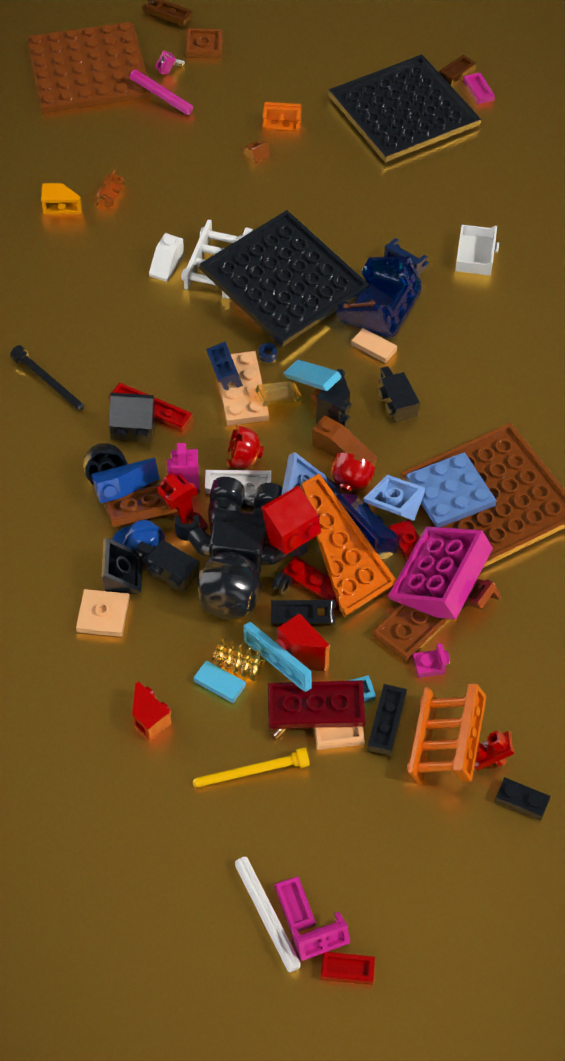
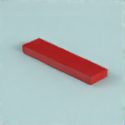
[109,382,193,432]

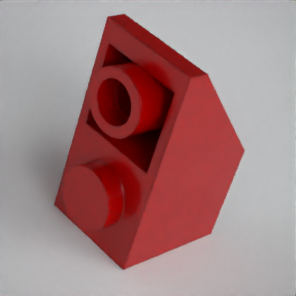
[132,681,171,741]

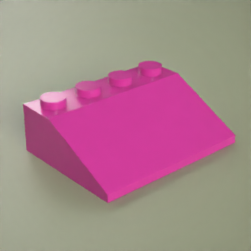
[388,527,493,620]

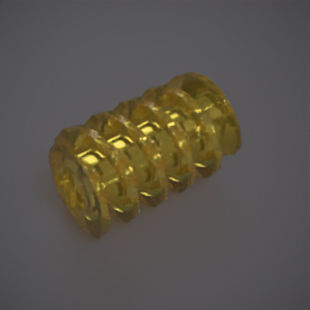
[212,637,265,681]

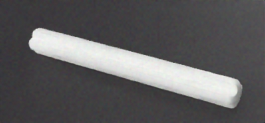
[235,857,300,972]

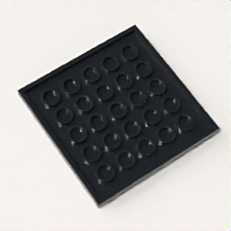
[328,54,481,163]
[199,210,369,347]

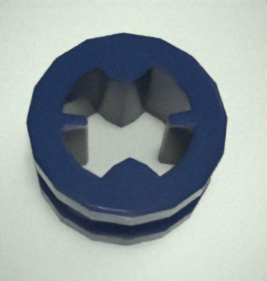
[259,343,277,363]

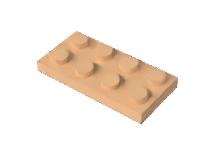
[219,351,269,426]

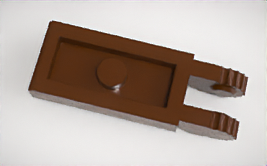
[142,0,193,27]

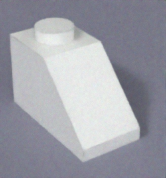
[149,233,184,282]

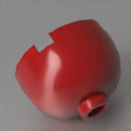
[226,425,264,470]
[331,452,376,493]

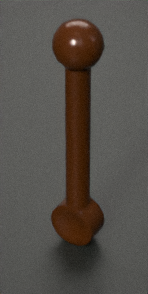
[342,300,376,308]

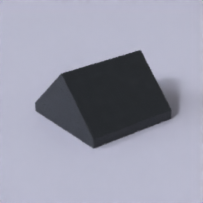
[101,537,142,594]

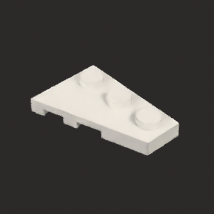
[205,470,271,506]

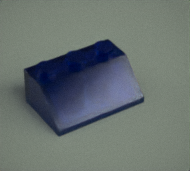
[336,493,398,561]

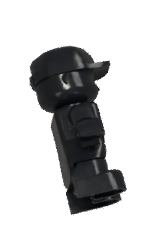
[174,477,308,620]

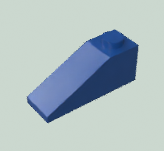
[91,458,160,503]

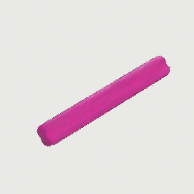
[130,69,193,115]

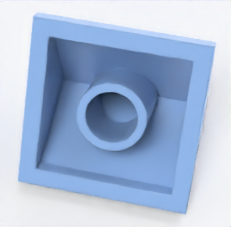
[363,475,425,521]

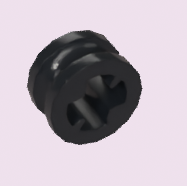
[271,571,292,595]

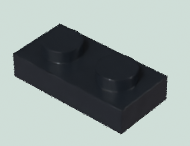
[495,777,551,821]

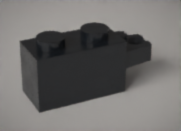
[377,366,420,423]
[136,539,200,592]

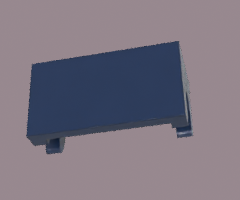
[384,238,429,278]
[206,341,243,390]

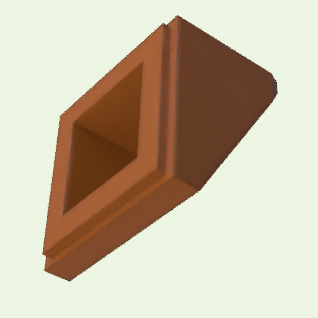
[243,140,271,162]

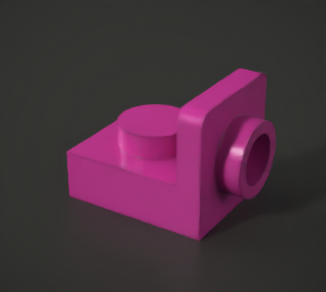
[413,643,450,678]

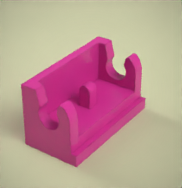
[290,912,350,961]

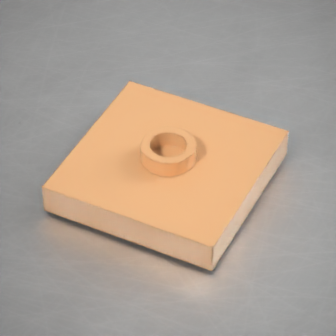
[76,589,130,637]

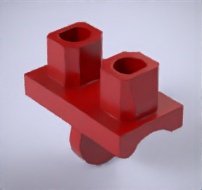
[474,730,515,771]

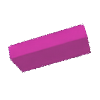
[463,72,495,104]
[274,876,316,932]

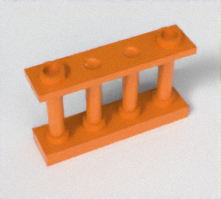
[407,684,487,784]

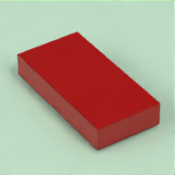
[320,952,375,985]

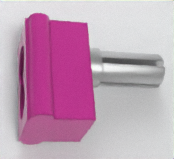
[155,50,185,74]

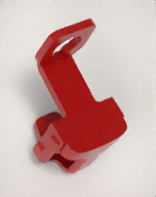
[157,473,208,530]

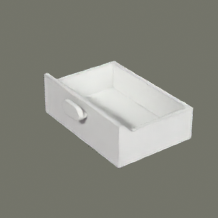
[455,225,499,275]

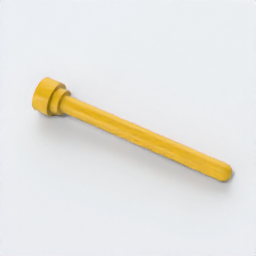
[193,747,310,787]

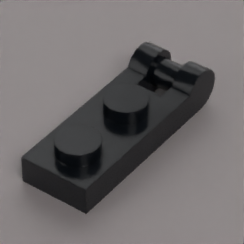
[271,600,336,625]

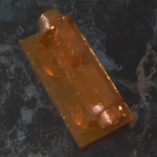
[95,168,125,207]

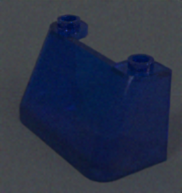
[336,256,422,338]

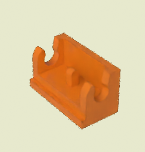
[263,102,302,132]

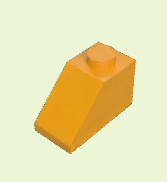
[41,183,82,214]

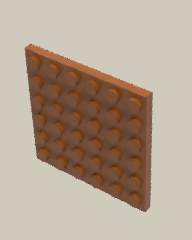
[27,22,151,113]
[401,422,565,568]

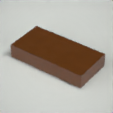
[438,55,476,85]

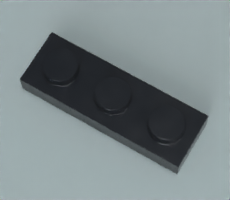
[367,684,407,756]

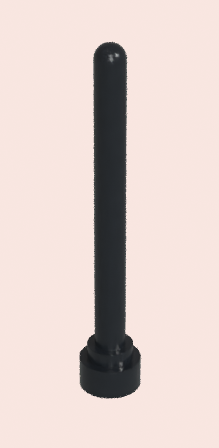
[10,345,84,411]

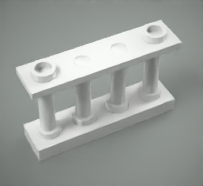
[181,220,253,299]

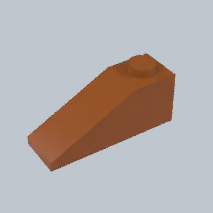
[312,415,378,465]

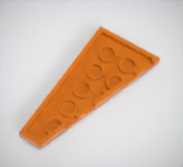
[300,473,396,618]

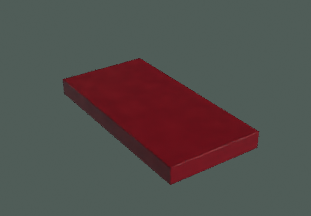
[268,680,366,729]

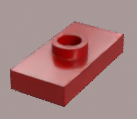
[389,519,420,561]

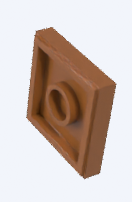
[185,29,223,58]

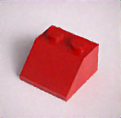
[261,486,322,554]
[277,613,330,672]

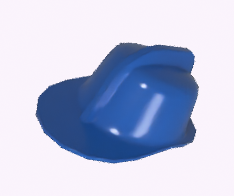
[112,520,165,551]

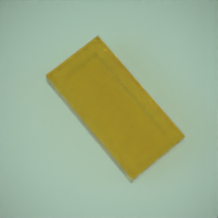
[255,380,302,406]

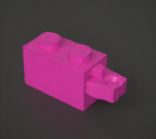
[167,443,200,493]

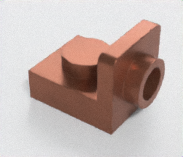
[464,579,501,609]

